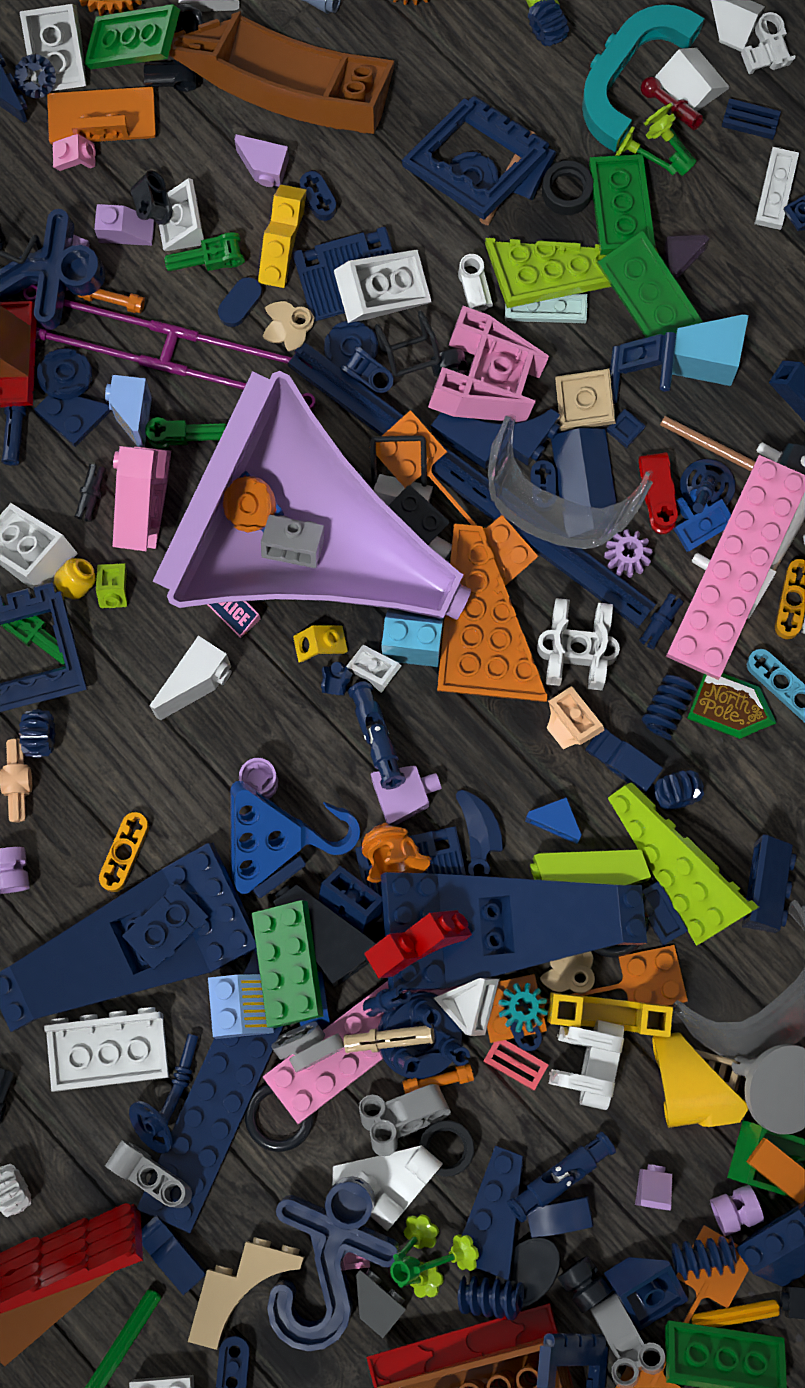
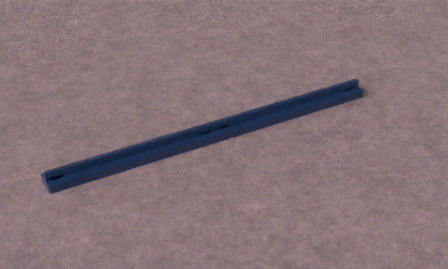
[288,343,656,628]

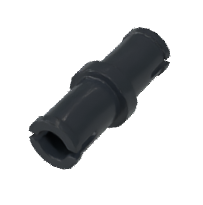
[74,464,106,522]

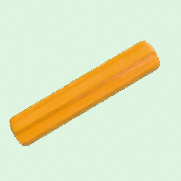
[691,1300,780,1327]

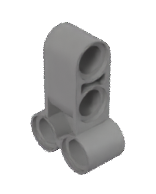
[359,1084,451,1157]
[105,1140,192,1208]
[590,1293,665,1388]

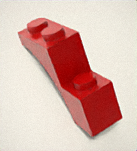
[364,910,472,978]

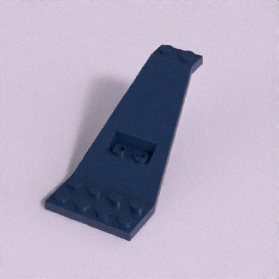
[0,843,257,1032]
[381,872,647,990]

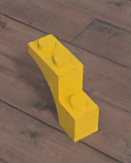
[258,184,307,288]

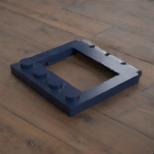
[402,96,549,220]
[0,582,88,712]
[537,1333,608,1388]

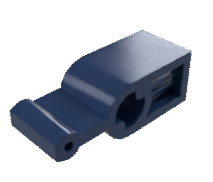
[585,728,663,794]
[142,1215,207,1295]

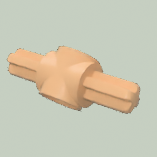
[0,739,32,823]

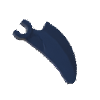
[456,790,503,876]

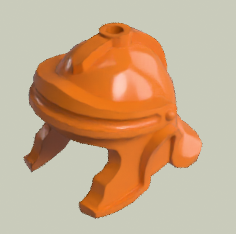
[362,823,431,883]

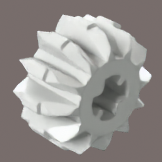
[0,1164,31,1217]

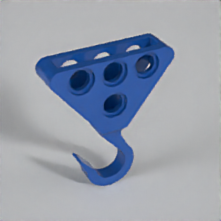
[231,781,360,894]

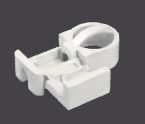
[741,12,795,75]

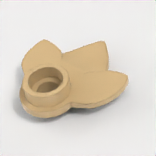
[263,301,314,351]
[540,951,595,994]

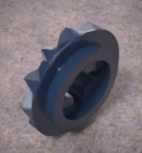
[13,54,56,98]

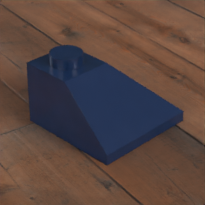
[604,1257,688,1332]

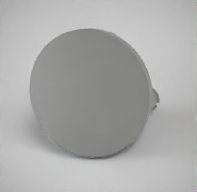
[732,1044,805,1134]

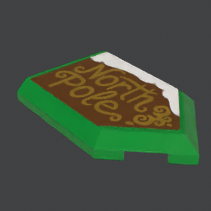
[687,673,776,739]

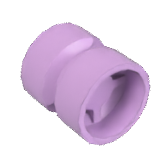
[239,758,278,799]
[0,847,30,894]
[710,1185,764,1236]

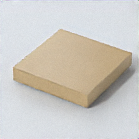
[555,369,616,431]

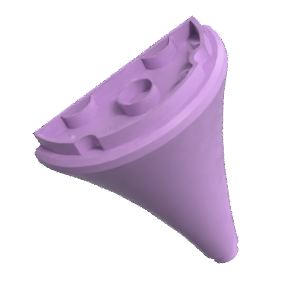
[153,371,471,620]

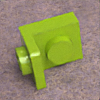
[96,564,127,608]

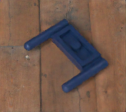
[610,332,676,404]

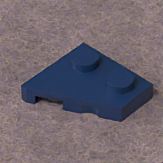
[35,395,112,447]

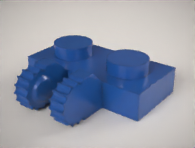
[673,489,731,552]

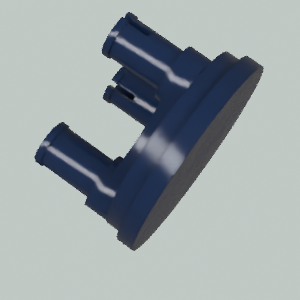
[378,991,470,1079]

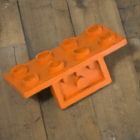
[47,87,156,144]

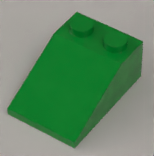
[727,1120,805,1197]

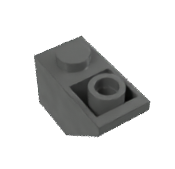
[356,1269,406,1338]

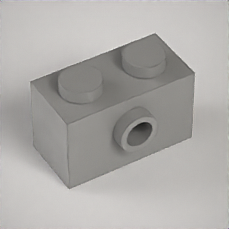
[261,515,324,568]

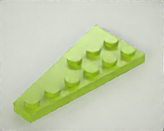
[485,238,658,308]
[608,782,759,946]

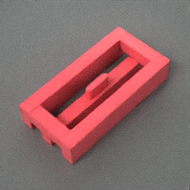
[483,1040,548,1091]

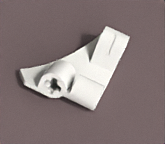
[333,1145,443,1231]

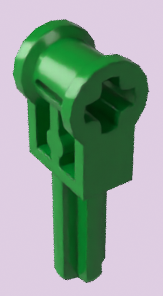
[164,232,245,271]
[145,417,226,450]
[1,616,65,665]

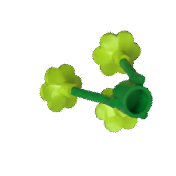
[615,103,697,176]
[390,1215,479,1298]

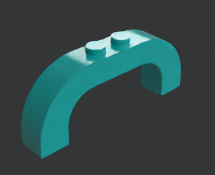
[582,5,704,152]

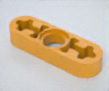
[775,559,805,639]
[99,812,149,892]

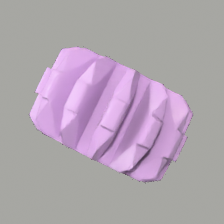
[604,529,652,578]

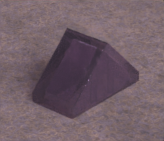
[664,235,710,280]

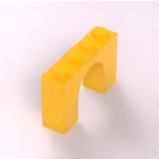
[547,992,673,1037]

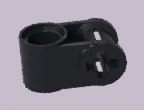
[130,170,173,225]

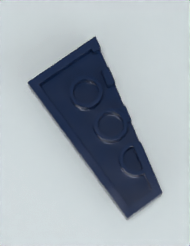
[462,1146,524,1281]

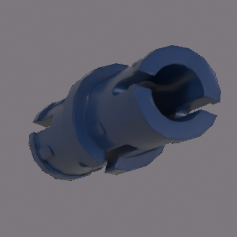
[639,593,683,649]
[363,984,411,1017]

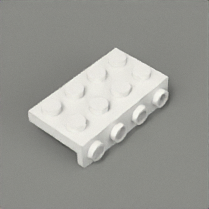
[44,1007,169,1092]

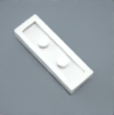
[755,147,799,230]

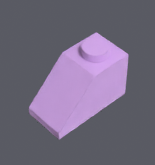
[234,134,289,187]
[94,204,154,246]
[635,1164,672,1210]

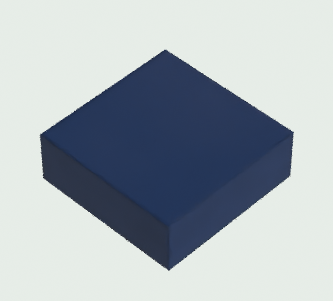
[606,409,646,448]

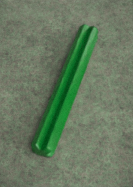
[85,1289,162,1388]

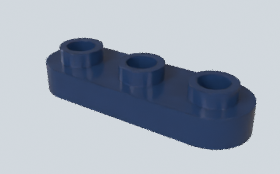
[216,1336,250,1388]

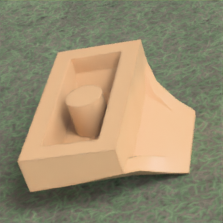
[547,686,604,749]

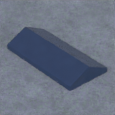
[551,428,621,541]

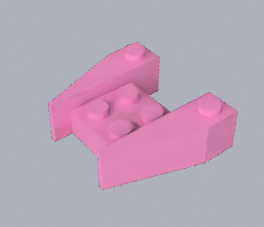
[428,306,549,422]
[113,446,171,551]

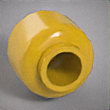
[54,558,96,599]

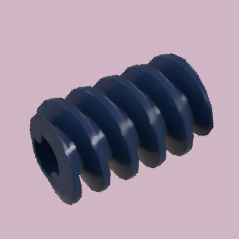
[642,675,697,740]
[671,1235,737,1281]
[457,1275,524,1320]

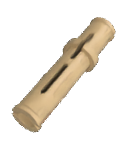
[344,1026,435,1053]

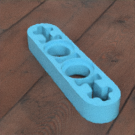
[747,649,805,723]

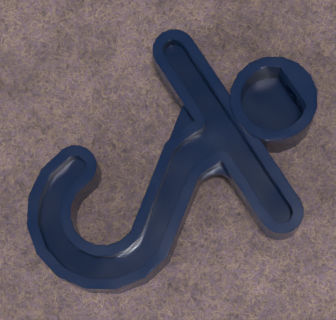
[0,209,105,330]
[267,1176,401,1351]

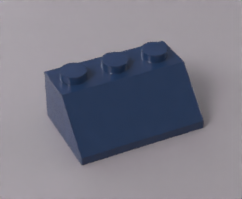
[742,835,796,933]
[735,1201,805,1287]

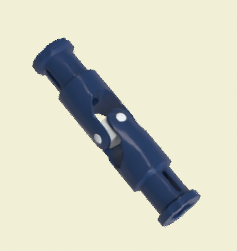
[348,681,406,790]
[507,1132,616,1222]

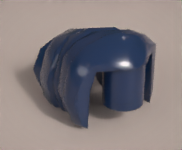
[321,662,353,696]

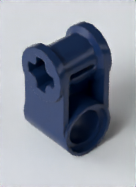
[340,346,393,393]

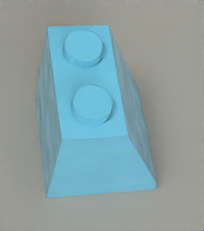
[672,315,748,386]
[382,608,444,667]

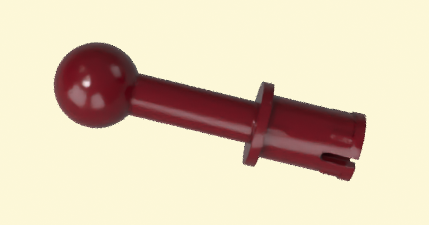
[640,77,703,130]

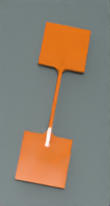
[376,410,539,586]
[487,945,688,1043]
[615,1225,749,1388]

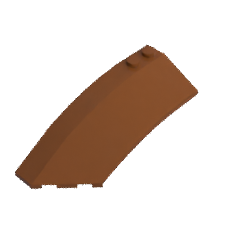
[169,11,395,134]

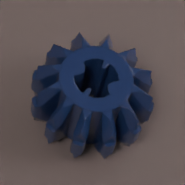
[528,0,569,46]
[18,709,56,758]
[654,770,704,810]

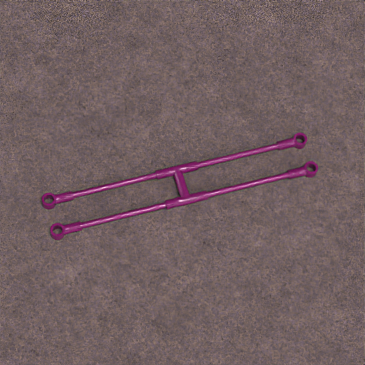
[23,285,316,411]

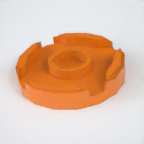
[223,476,276,533]

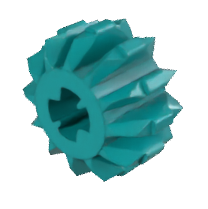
[498,983,548,1033]

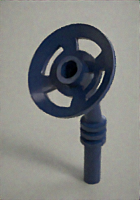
[680,459,735,513]
[129,1034,199,1154]

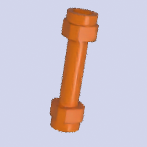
[78,289,145,314]
[402,1064,474,1094]

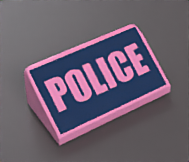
[207,601,261,638]

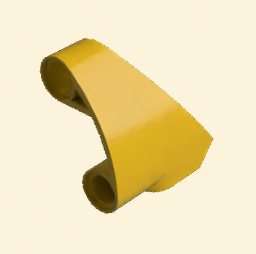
[652,1032,748,1128]

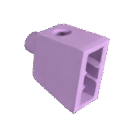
[370,766,441,827]

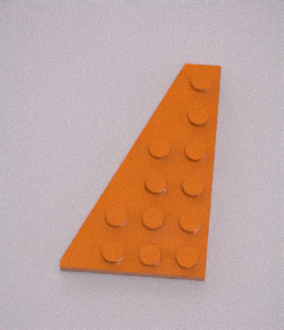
[437,524,547,702]

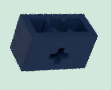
[318,866,383,934]

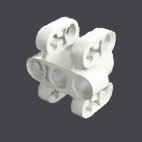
[537,598,620,690]
[549,1020,624,1110]

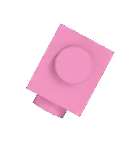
[53,134,96,171]

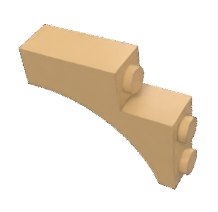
[188,1237,305,1350]

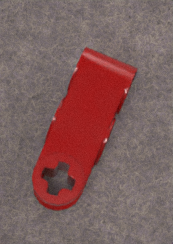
[639,452,678,534]

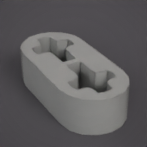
[271,1021,325,1060]
[289,1033,344,1073]

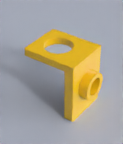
[293,625,348,662]

